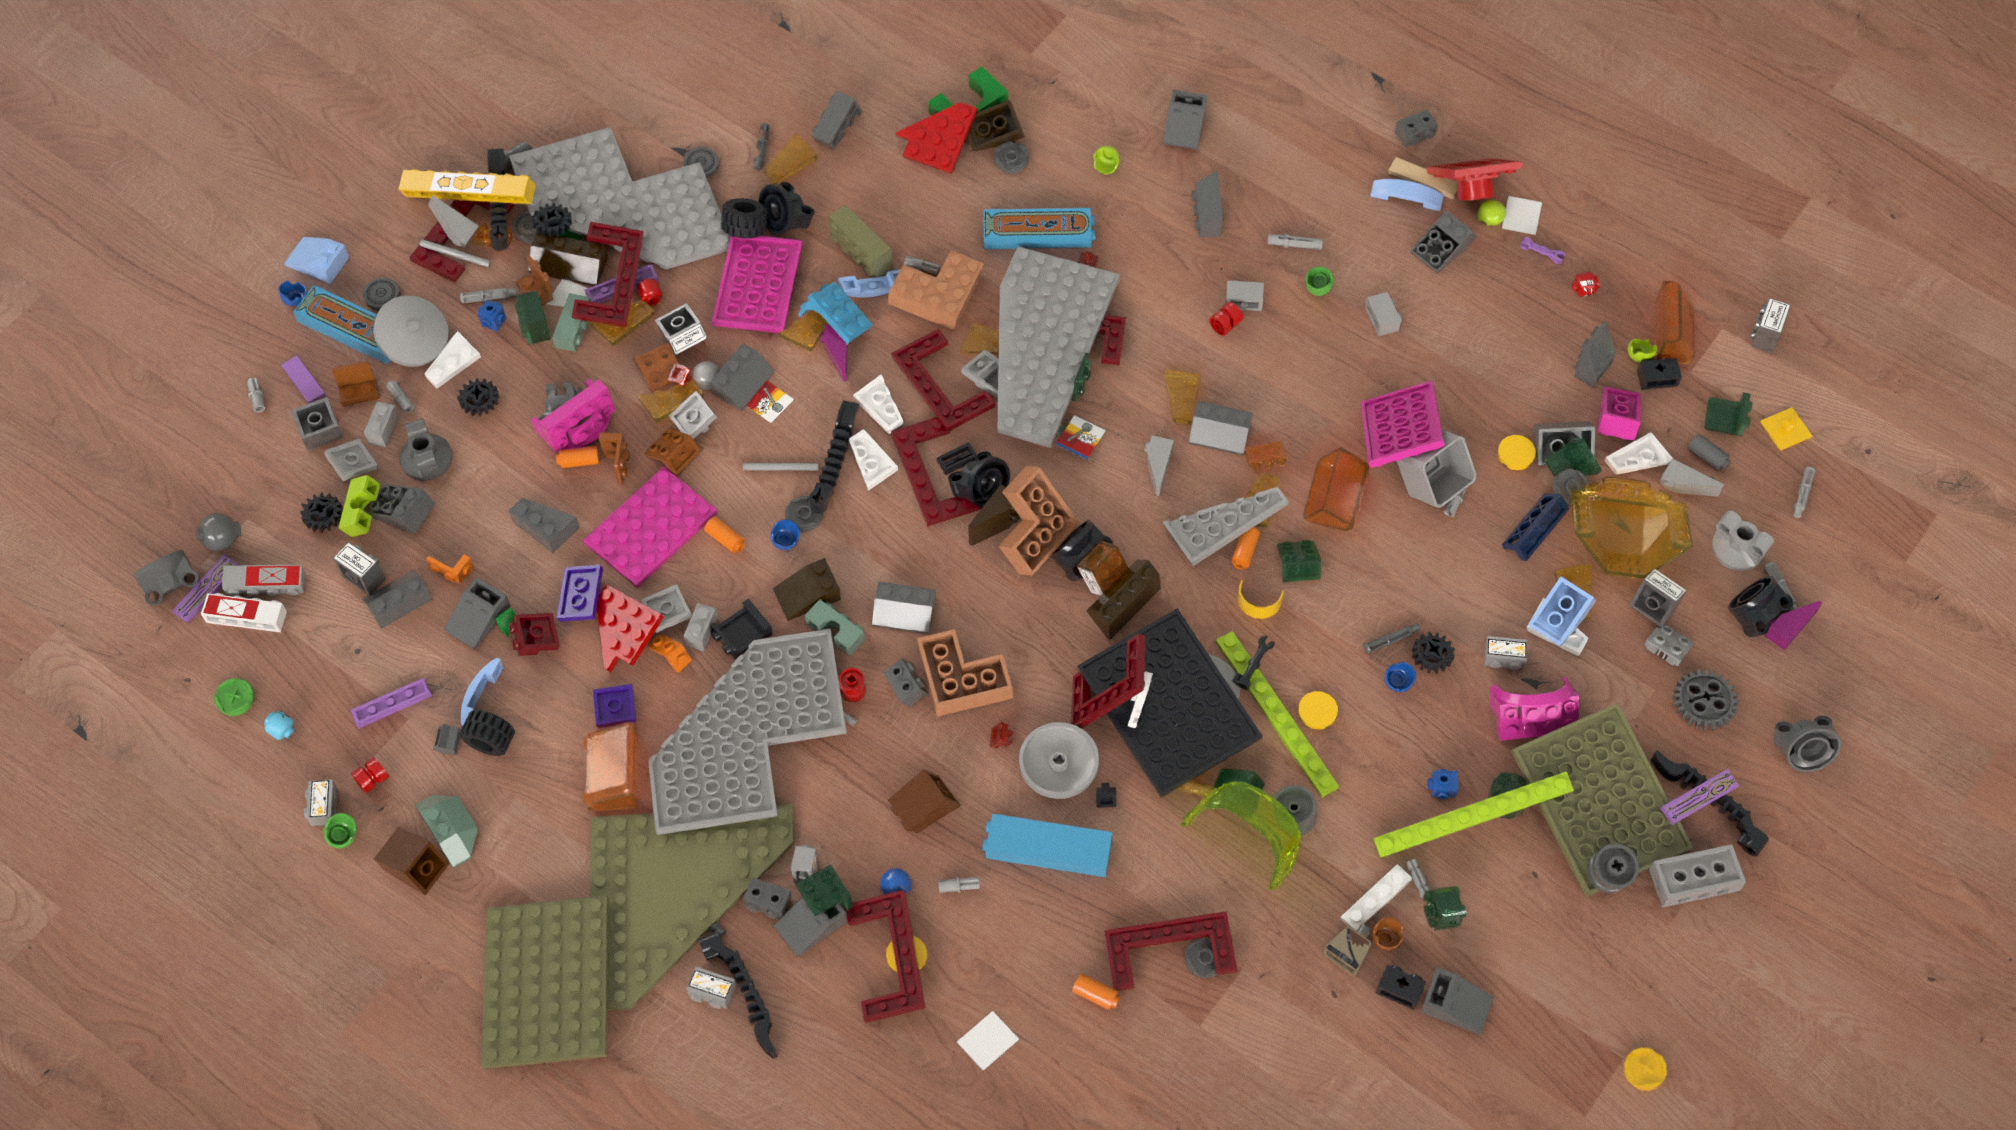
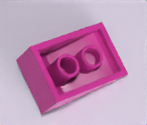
[1597,386,1641,441]

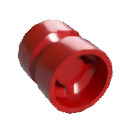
[1209,302,1244,336]
[839,668,866,702]
[351,757,389,794]

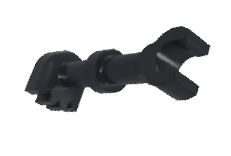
[1232,635,1275,690]

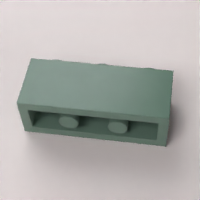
[552,293,591,352]

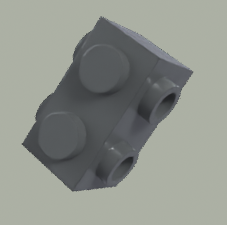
[1395,109,1438,147]
[883,659,928,707]
[743,878,792,919]

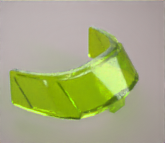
[1181,781,1301,891]

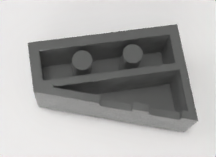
[812,91,862,150]
[509,498,579,553]

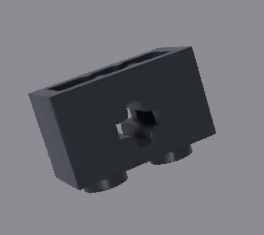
[1637,358,1682,390]
[1376,965,1426,1010]

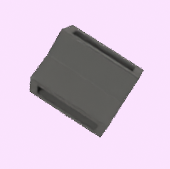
[433,724,460,755]

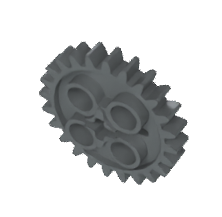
[1672,669,1739,731]

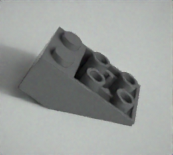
[1163,90,1208,149]
[1411,210,1477,273]
[1574,322,1616,387]
[366,484,435,533]
[444,577,511,650]
[774,883,848,957]
[1421,967,1494,1035]

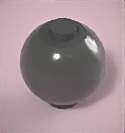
[196,513,241,551]

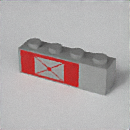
[222,565,305,596]

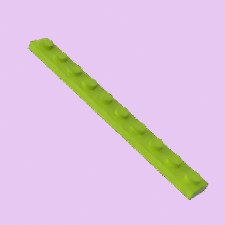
[1215,631,1339,798]
[1373,772,1574,858]

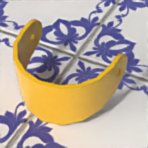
[1238,580,1284,619]

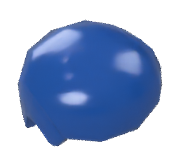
[278,280,308,306]
[770,519,800,550]
[1384,662,1416,692]
[880,868,912,895]

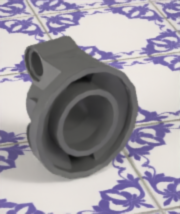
[400,418,453,481]
[133,550,200,606]
[1774,715,1841,772]

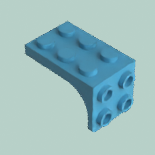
[798,281,873,344]

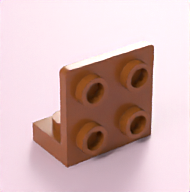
[516,255,553,310]
[633,343,684,391]
[332,361,379,406]
[644,429,700,476]
[599,432,630,484]

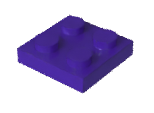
[593,684,637,728]

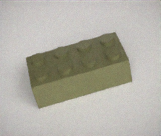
[828,205,893,278]

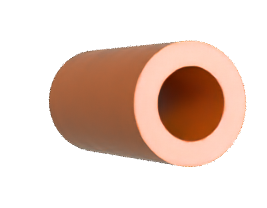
[556,445,599,469]
[704,516,745,554]
[1231,528,1260,570]
[1072,973,1121,1010]

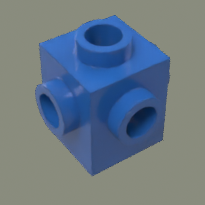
[478,300,506,332]
[1427,769,1458,800]

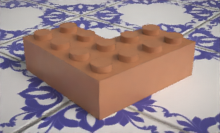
[888,250,984,331]
[999,466,1080,576]
[917,629,1013,717]

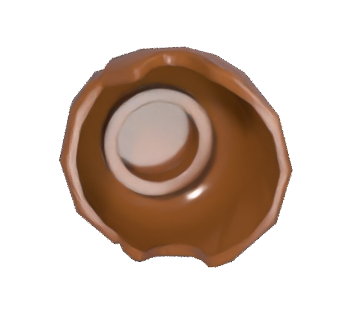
[1372,917,1403,951]

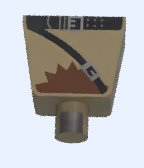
[1323,924,1372,977]

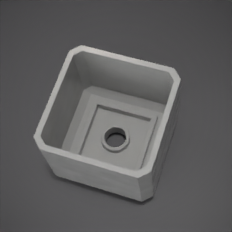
[1397,429,1477,508]

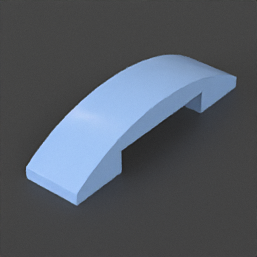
[1370,179,1444,211]
[837,270,900,297]
[461,658,504,727]

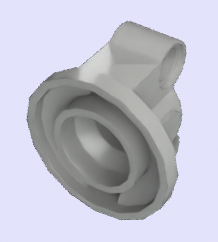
[1712,510,1774,571]

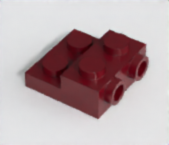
[509,613,560,656]

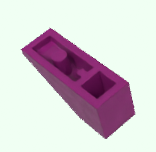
[821,325,847,381]
[1765,601,1822,650]

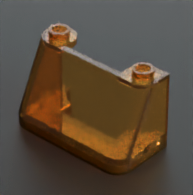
[583,722,638,811]

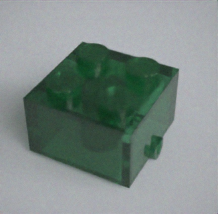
[514,290,551,345]

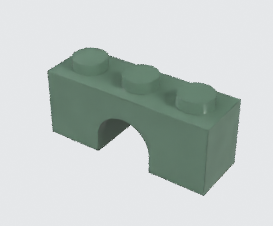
[805,600,865,656]

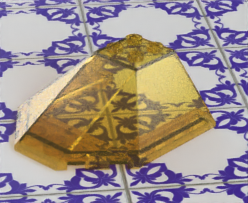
[1571,476,1693,579]

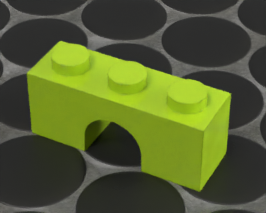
[338,475,380,537]

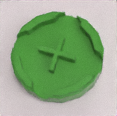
[214,678,255,716]

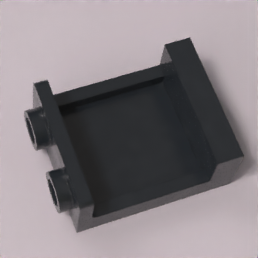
[711,598,773,660]

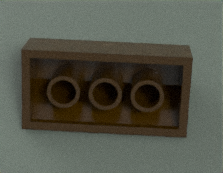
[528,232,608,286]
[1086,560,1161,640]

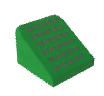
[495,607,516,636]

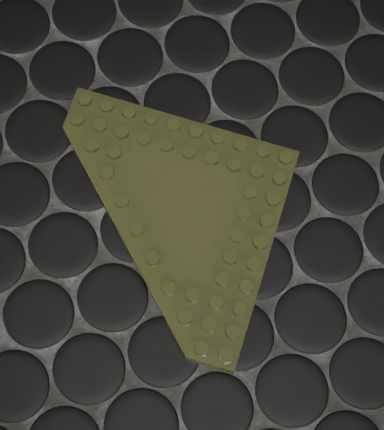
[590,804,794,1011]

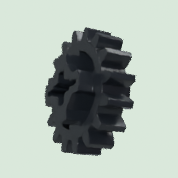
[532,203,572,238]
[458,378,499,417]
[300,493,343,533]
[1411,632,1455,674]

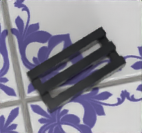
[936,442,977,475]

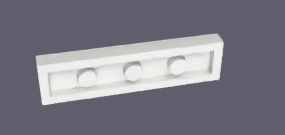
[1340,864,1412,931]

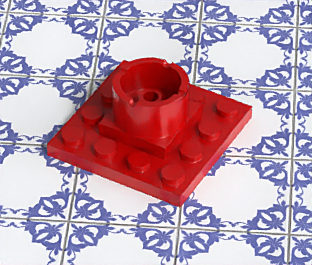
[1427,158,1522,200]

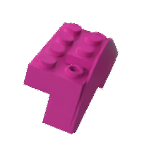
[530,379,615,452]
[1490,676,1579,741]

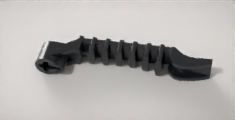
[488,148,508,251]
[809,400,860,513]
[1651,750,1769,857]
[698,931,777,1059]

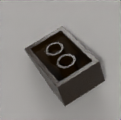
[967,100,1025,152]
[968,485,1020,546]
[773,558,841,621]

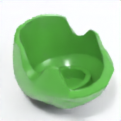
[1305,266,1334,296]
[323,813,357,848]

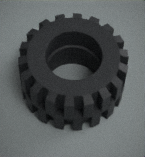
[721,198,767,239]
[459,710,515,756]

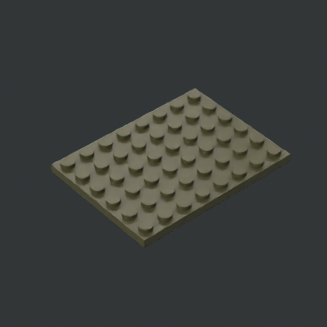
[1511,703,1694,897]
[481,895,609,1069]

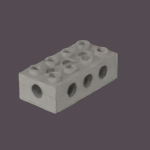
[1649,844,1746,908]

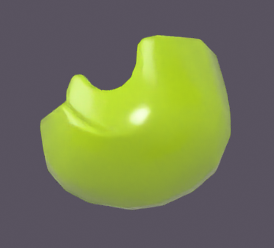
[1093,145,1120,175]
[1477,199,1506,226]
[1627,339,1658,363]

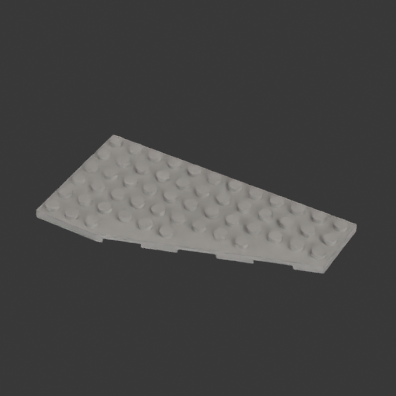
[997,246,1120,448]

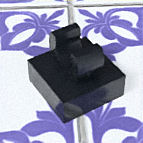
[1096,783,1116,808]

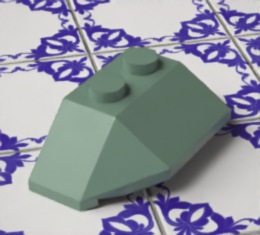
[415,795,478,868]

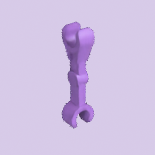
[1520,237,1566,264]

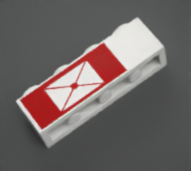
[201,593,287,632]

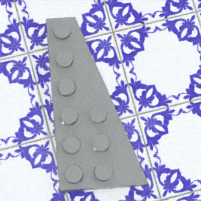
[1163,487,1289,566]

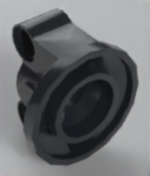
[758,182,815,234]
[948,451,1010,508]
[1050,520,1113,582]
[1728,576,1793,637]

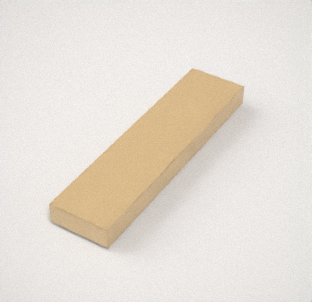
[1388,157,1457,199]

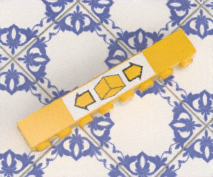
[398,169,536,204]

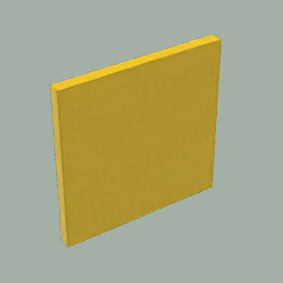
[1760,407,1812,451]

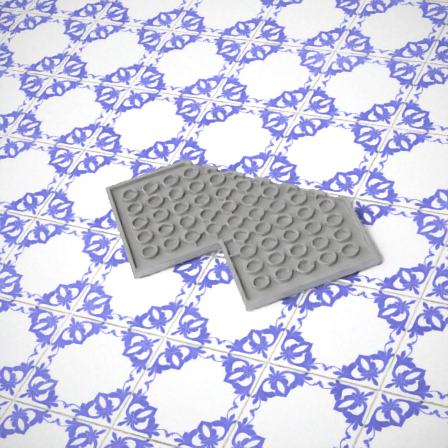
[509,127,731,270]
[648,629,847,835]

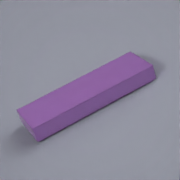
[281,356,326,404]

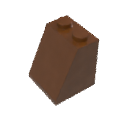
[888,769,961,833]
[374,827,450,895]

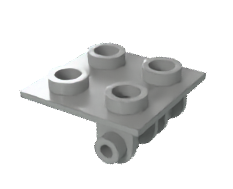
[1644,625,1695,666]

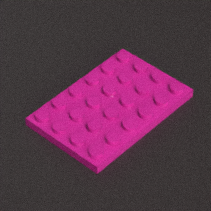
[712,236,803,334]
[1361,380,1445,468]
[583,467,718,588]

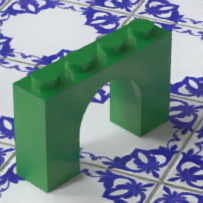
[928,66,1008,115]

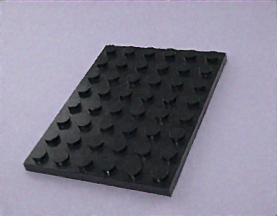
[1077,608,1263,798]

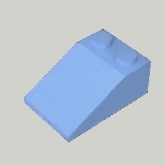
[284,237,350,284]
[1528,577,1597,646]

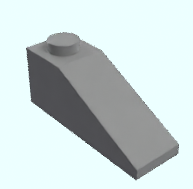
[428,196,479,248]
[1144,435,1174,497]
[1659,459,1724,497]

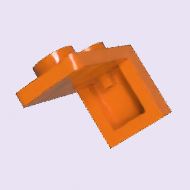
[426,554,474,584]
[648,634,692,673]

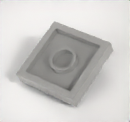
[669,391,717,439]
[325,439,377,481]
[641,584,692,633]

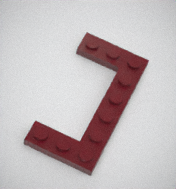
[409,200,515,282]
[572,222,644,328]
[1098,315,1126,365]
[891,329,996,432]
[891,417,981,527]
[1071,634,1146,729]
[845,890,926,1023]
[1104,911,1237,991]

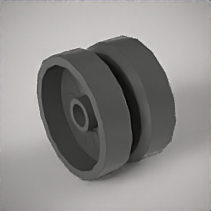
[1272,785,1317,837]
[1586,844,1639,893]

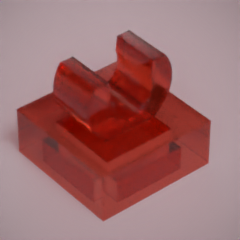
[1078,251,1099,268]
[668,363,693,386]
[990,722,1013,749]

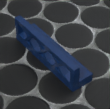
[1502,493,1569,561]

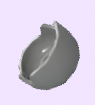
[692,361,720,390]

